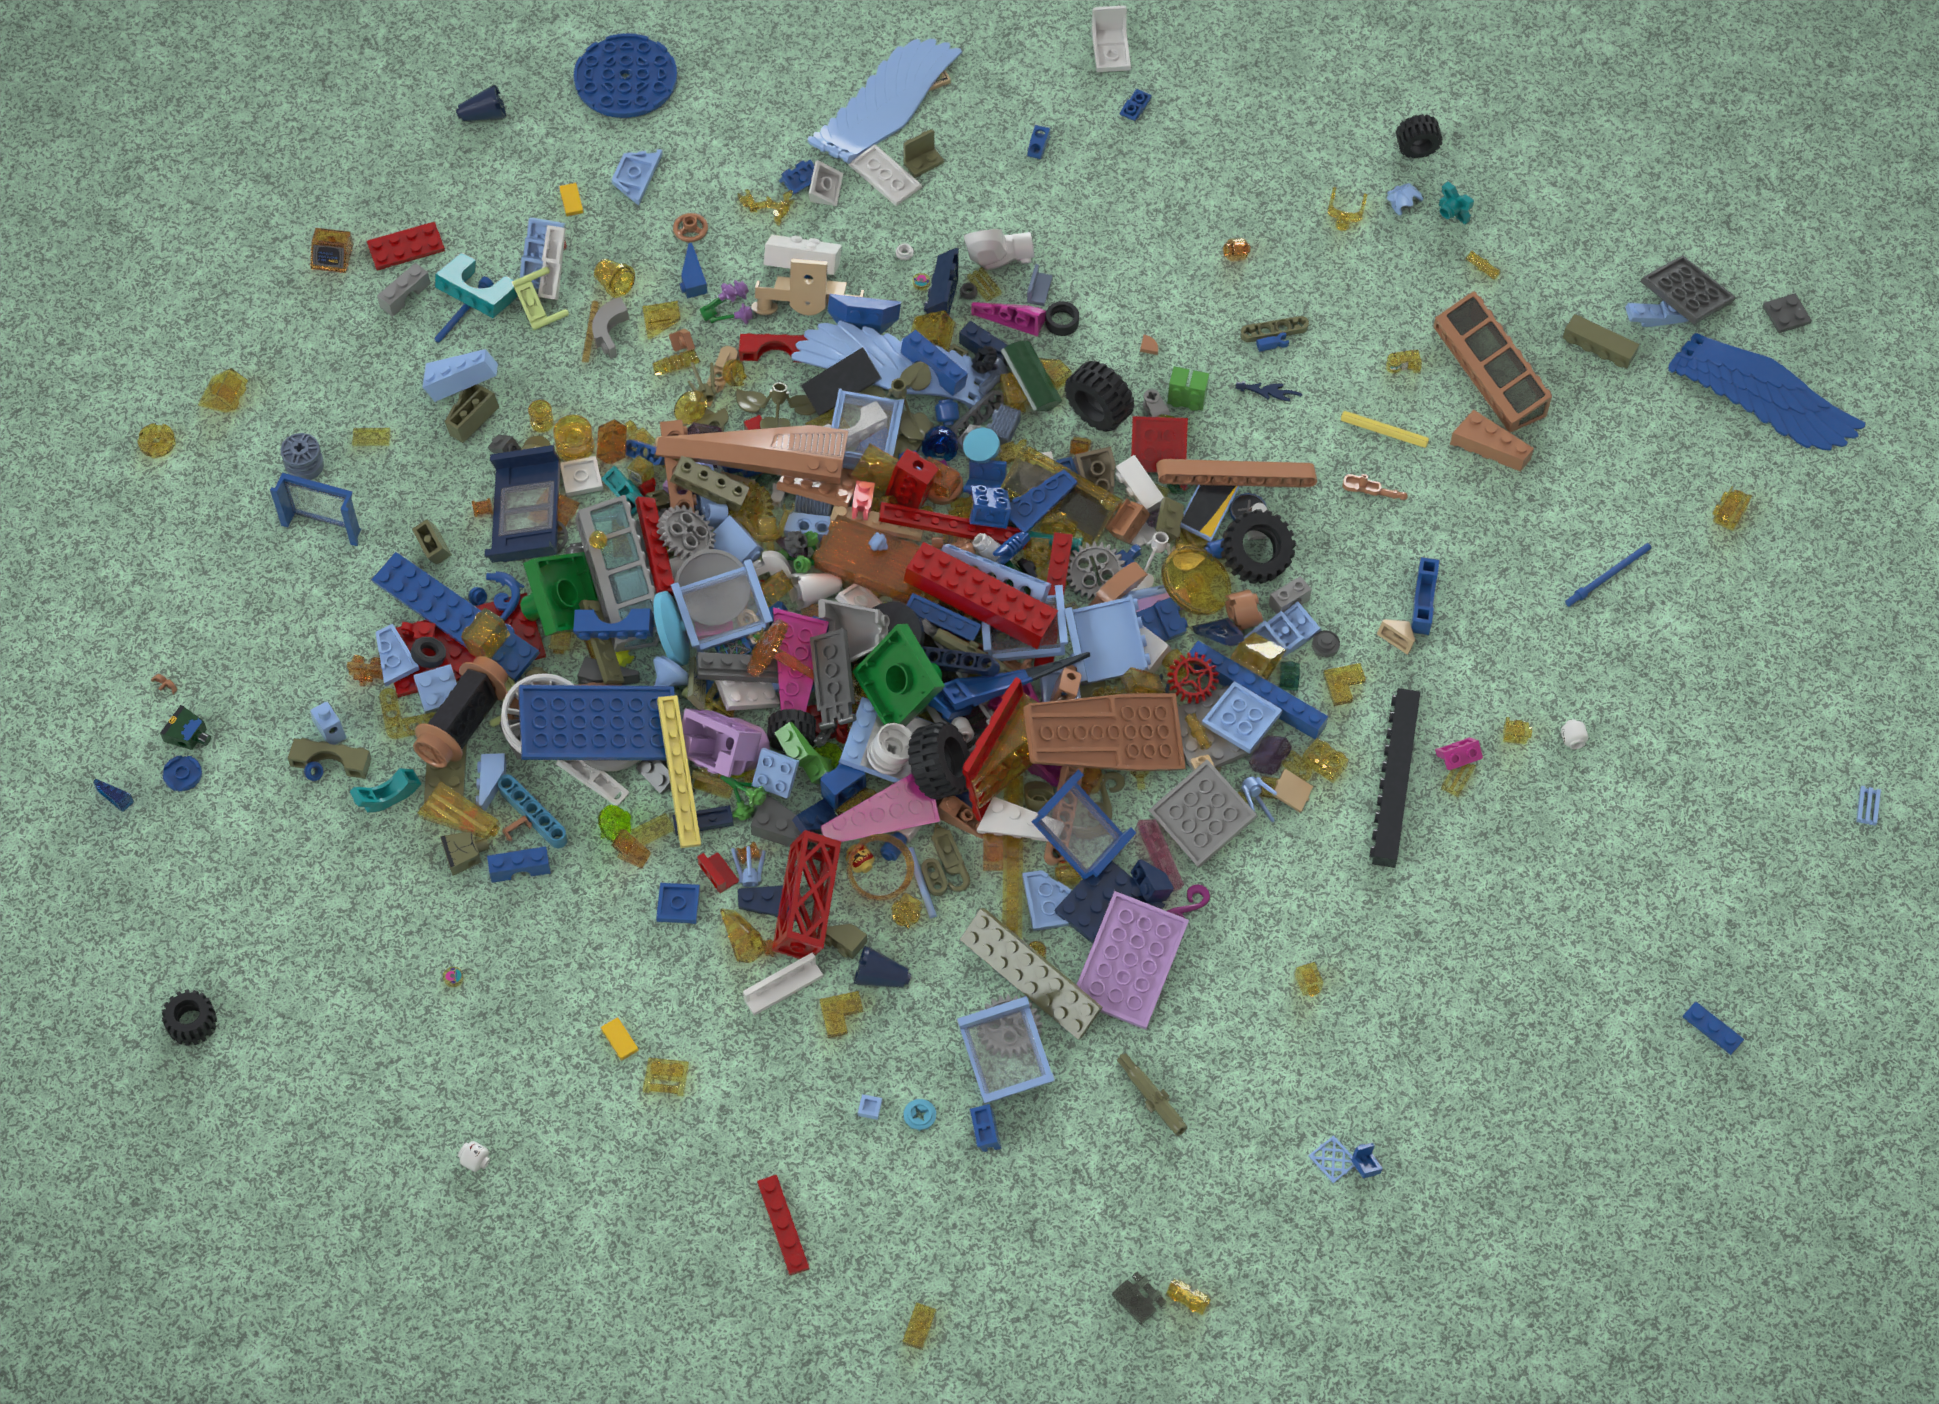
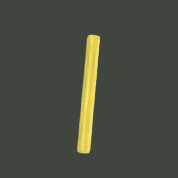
[1341,411,1429,448]

